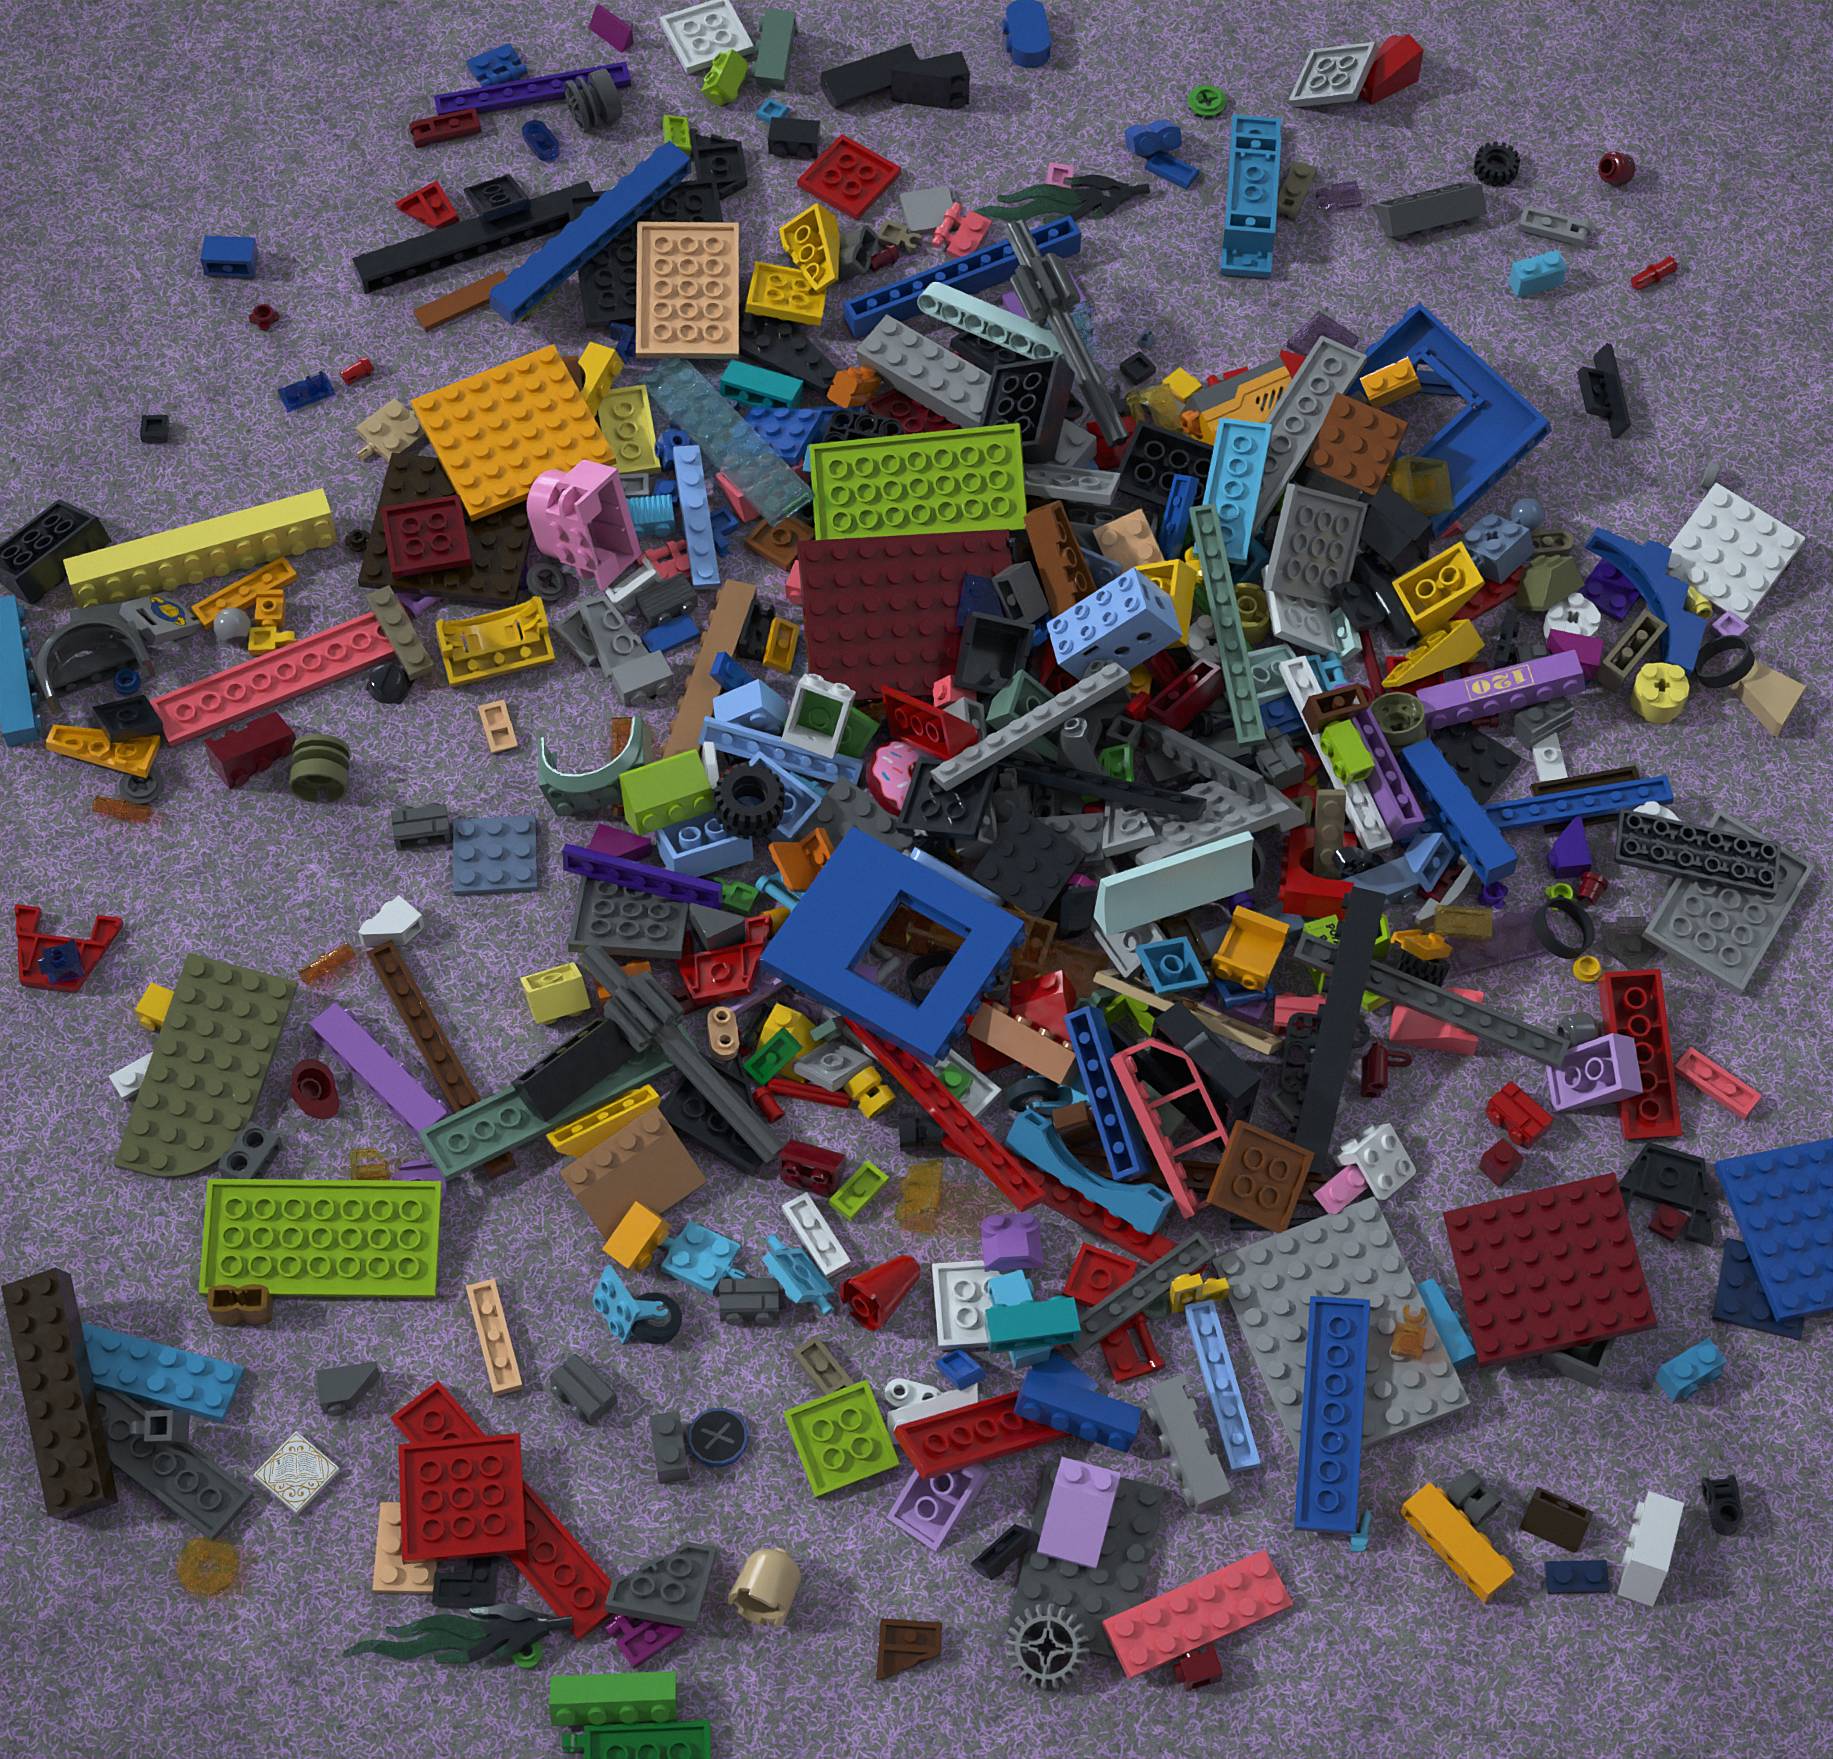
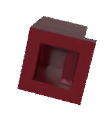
[1173,1644,1223,1691]

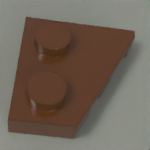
[876,1618,942,1680]

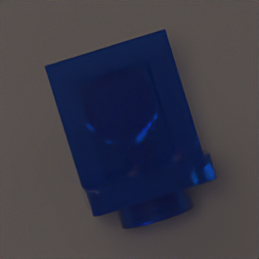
[610,322,636,365]

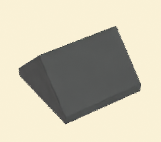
[689,903,747,952]

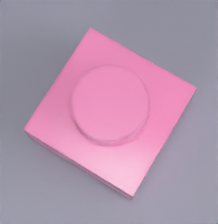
[1045,162,1074,193]

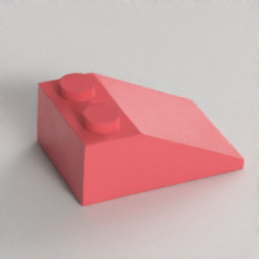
[1389,987,1484,1056]

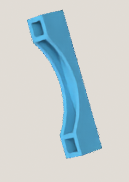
[1004,1108,1175,1235]

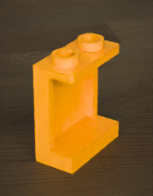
[1211,905,1290,992]

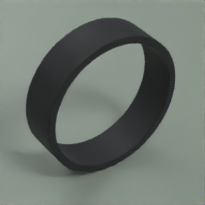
[1694,635,1755,688]
[1534,897,1595,959]
[906,950,957,1001]

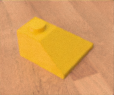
[755,1003,827,1083]

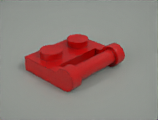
[1099,1312,1166,1384]

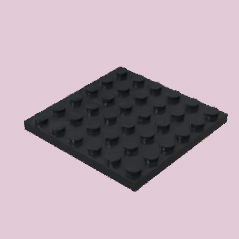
[566,178,723,329]

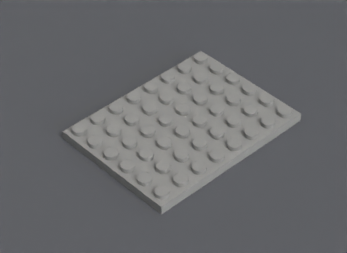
[1212,1196,1471,1461]

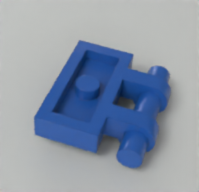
[466,43,528,87]

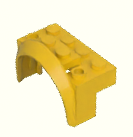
[435,596,555,688]

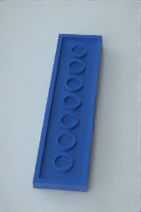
[1294,1296,1370,1535]

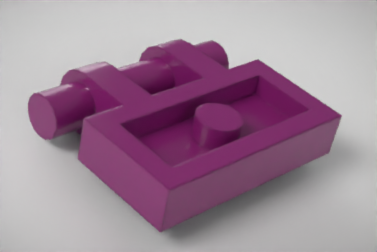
[604,1614,685,1670]

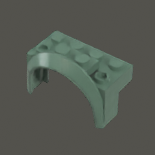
[537,716,653,816]

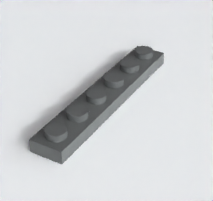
[1143,718,1267,804]
[1066,1231,1217,1358]

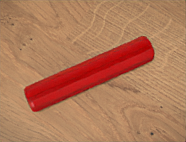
[767,1077,851,1109]

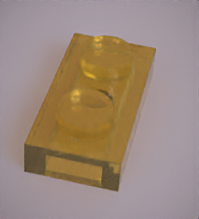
[1434,905,1493,940]

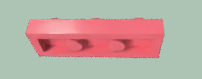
[1674,1047,1762,1120]

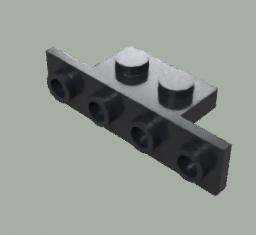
[1577,343,1631,439]

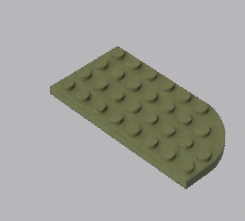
[113,953,298,1178]

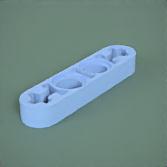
[909,847,1006,908]

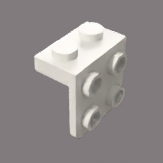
[1333,1123,1416,1201]

